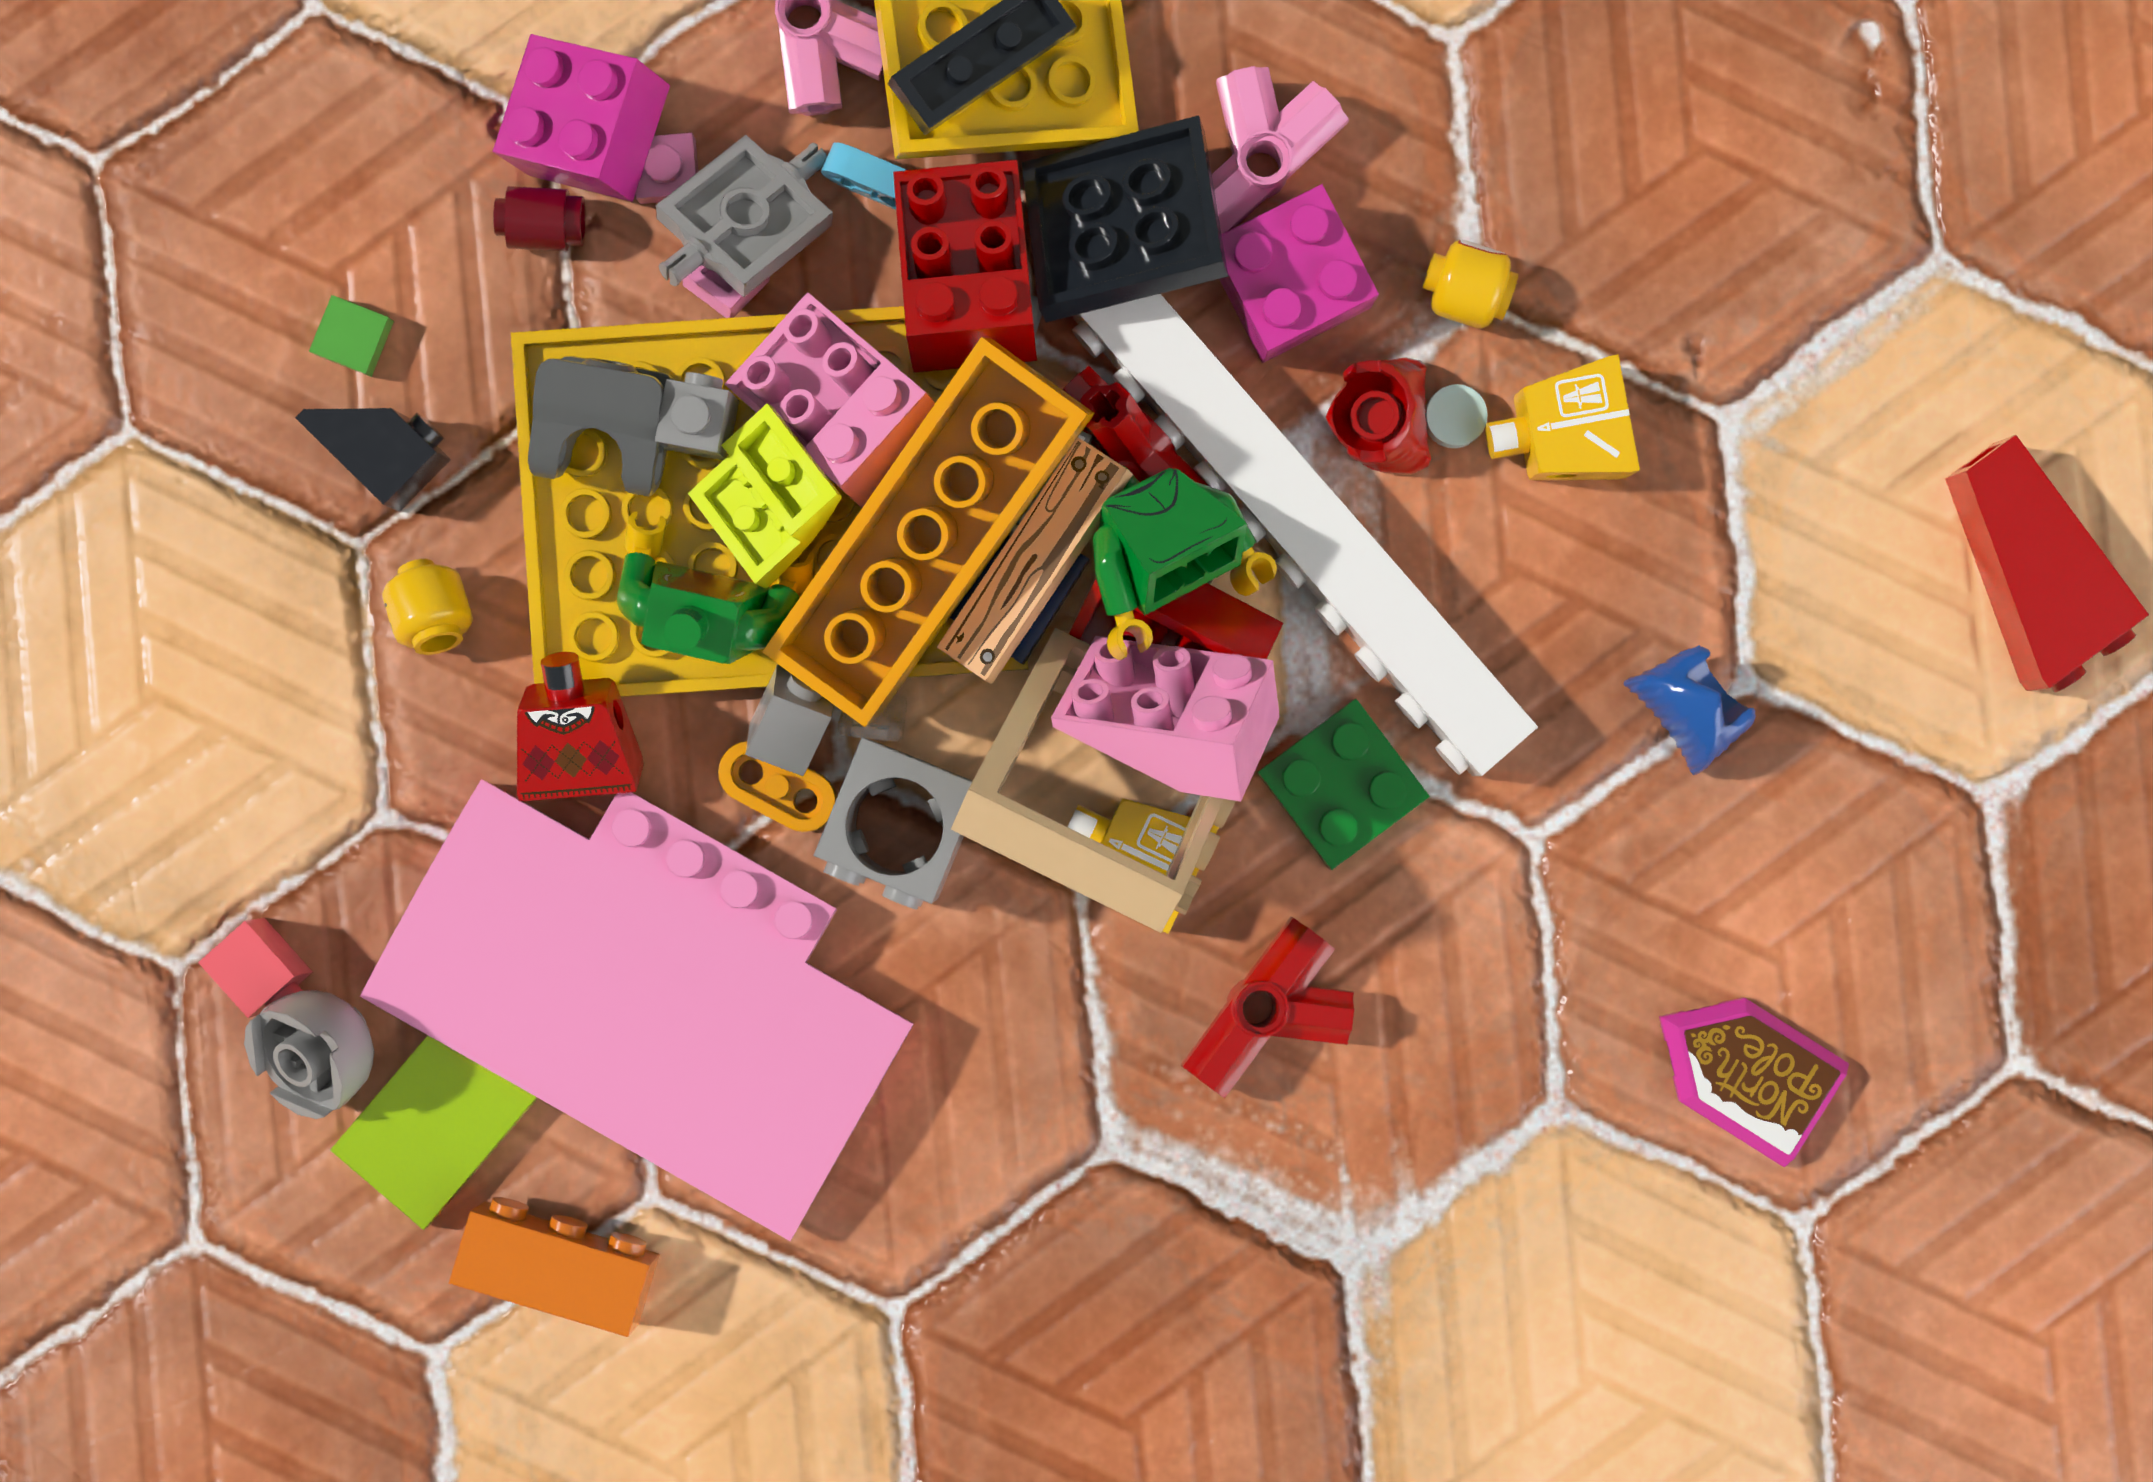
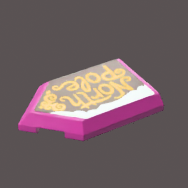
[1659,997,1849,1167]

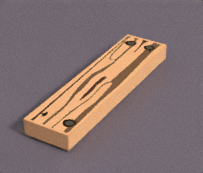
[937,437,1133,684]

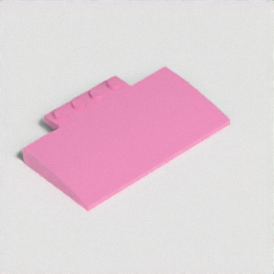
[360,779,914,1241]

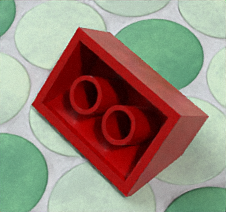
[1069,579,1284,659]

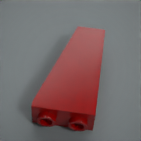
[1945,435,2149,692]

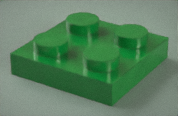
[1257,698,1430,870]

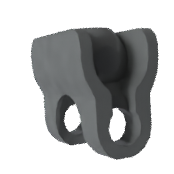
[528,356,674,497]

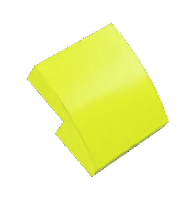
[688,403,842,589]

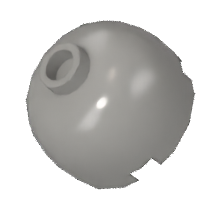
[244,990,374,1119]

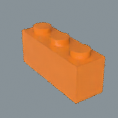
[448,1197,660,1337]

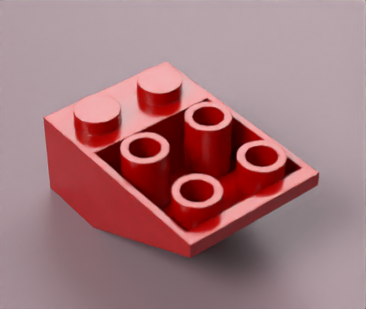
[893,160,1037,373]

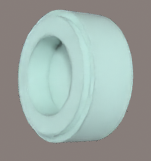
[1425,384,1488,448]

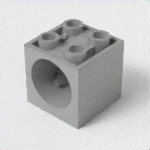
[813,737,972,910]

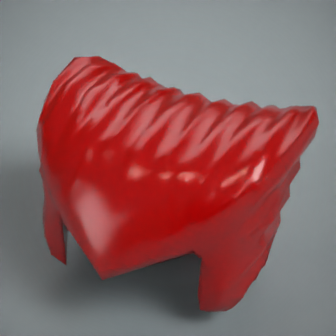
[1325,357,1431,474]

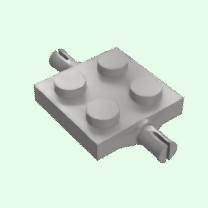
[656,135,833,297]

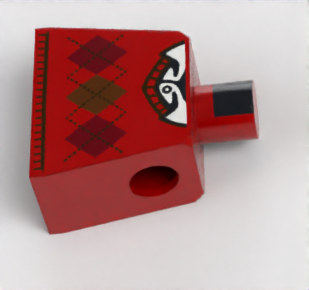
[517,652,644,801]

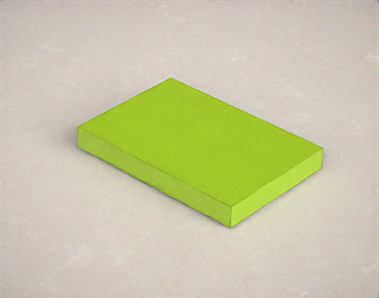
[330,1035,538,1230]

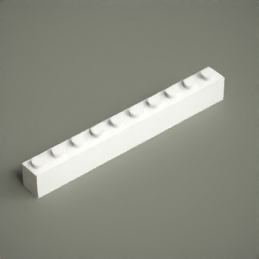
[1072,294,1538,776]

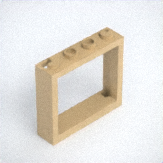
[951,628,1236,933]

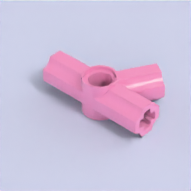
[775,0,884,116]
[1212,66,1349,234]

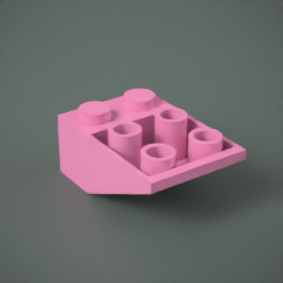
[725,292,935,508]
[1051,636,1280,802]

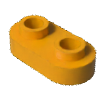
[718,741,837,832]

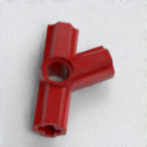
[1062,366,1208,486]
[1181,917,1355,1099]

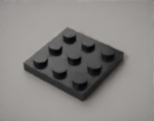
[1022,115,1228,323]

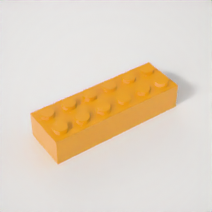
[762,337,1095,727]

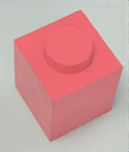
[198,918,313,1018]

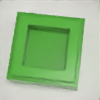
[309,295,394,377]

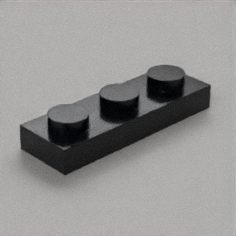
[888,0,1077,135]

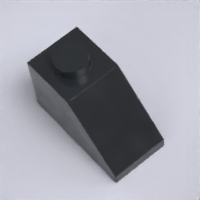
[295,408,451,512]

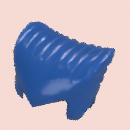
[1624,645,1756,775]

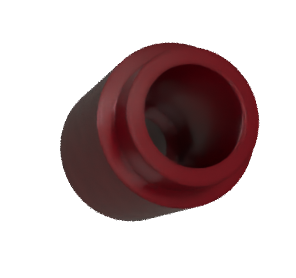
[493,186,586,252]

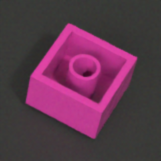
[492,34,670,202]
[1219,184,1379,363]

